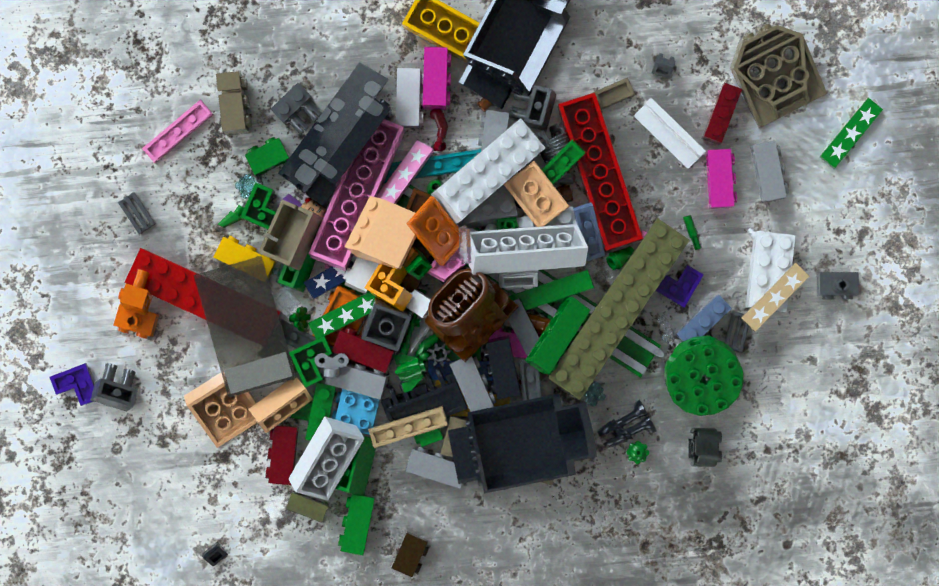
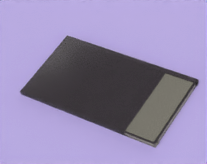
[194,256,296,398]

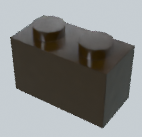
[391,531,430,577]

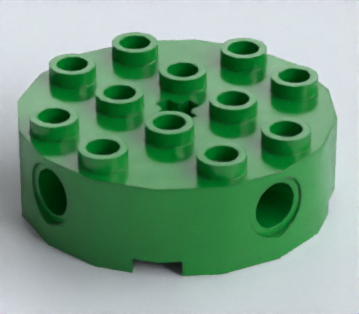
[664,336,743,416]

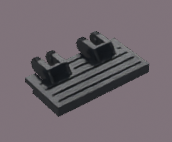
[381,367,467,422]

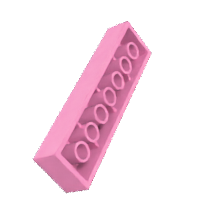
[309,119,405,272]

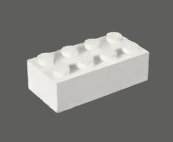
[745,231,796,312]
[289,417,364,501]

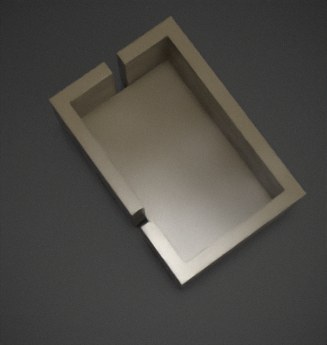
[216,71,252,136]
[258,200,323,271]

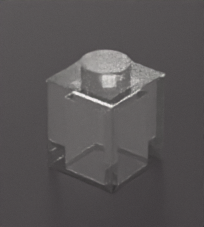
[270,287,301,317]

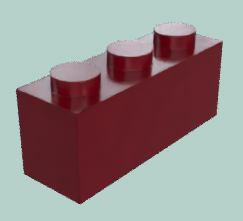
[701,82,742,145]
[332,327,396,373]
[265,425,299,485]

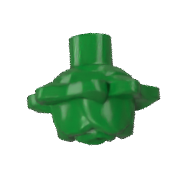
[626,441,650,464]

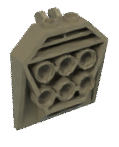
[730,23,827,128]

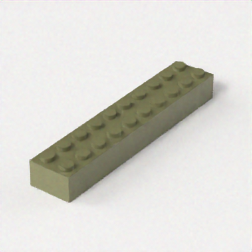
[547,218,690,400]

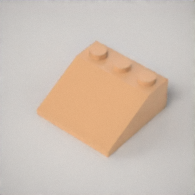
[345,196,416,269]
[184,365,257,448]

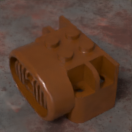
[425,269,519,363]

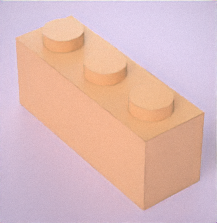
[248,375,313,433]

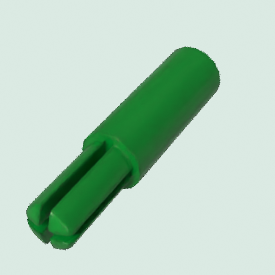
[683,215,701,250]

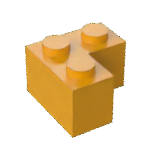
[364,264,413,312]

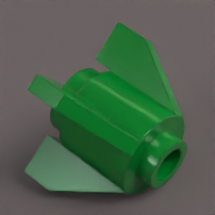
[394,354,427,393]

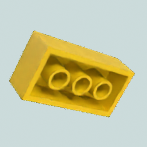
[402,0,480,63]

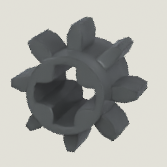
[427,344,451,368]

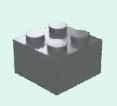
[361,297,412,351]

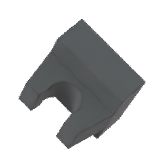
[652,53,676,79]

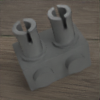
[271,83,322,135]
[509,85,557,131]
[90,363,138,412]

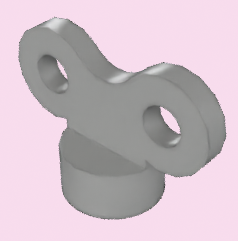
[315,353,349,377]

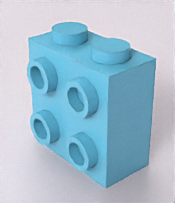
[332,389,380,435]

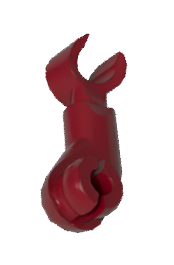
[430,109,448,151]

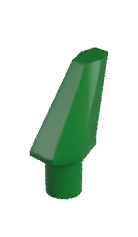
[218,205,244,228]

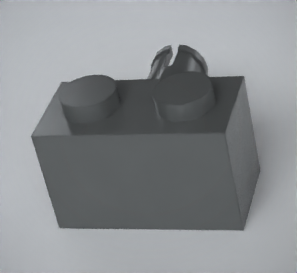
[817,272,859,300]

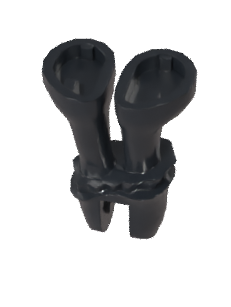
[597,399,657,448]

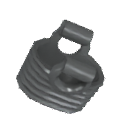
[534,122,569,163]

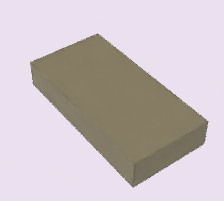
[593,77,635,110]

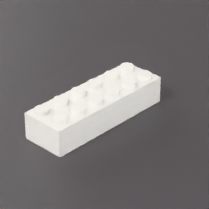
[431,118,545,224]
[463,224,588,275]

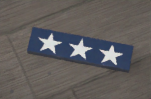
[304,259,354,300]

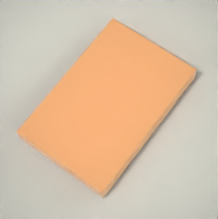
[503,161,570,227]

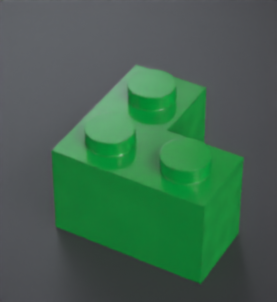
[240,182,276,230]
[289,336,334,388]

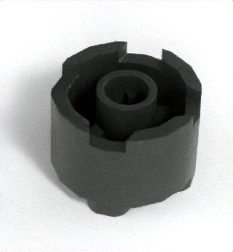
[688,428,722,467]

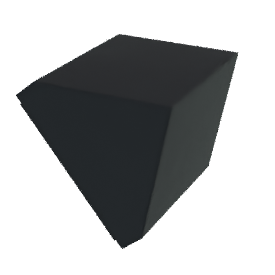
[202,541,228,566]

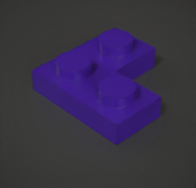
[655,265,704,308]
[49,363,95,406]

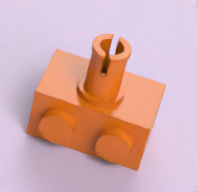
[118,270,153,315]
[113,303,160,339]

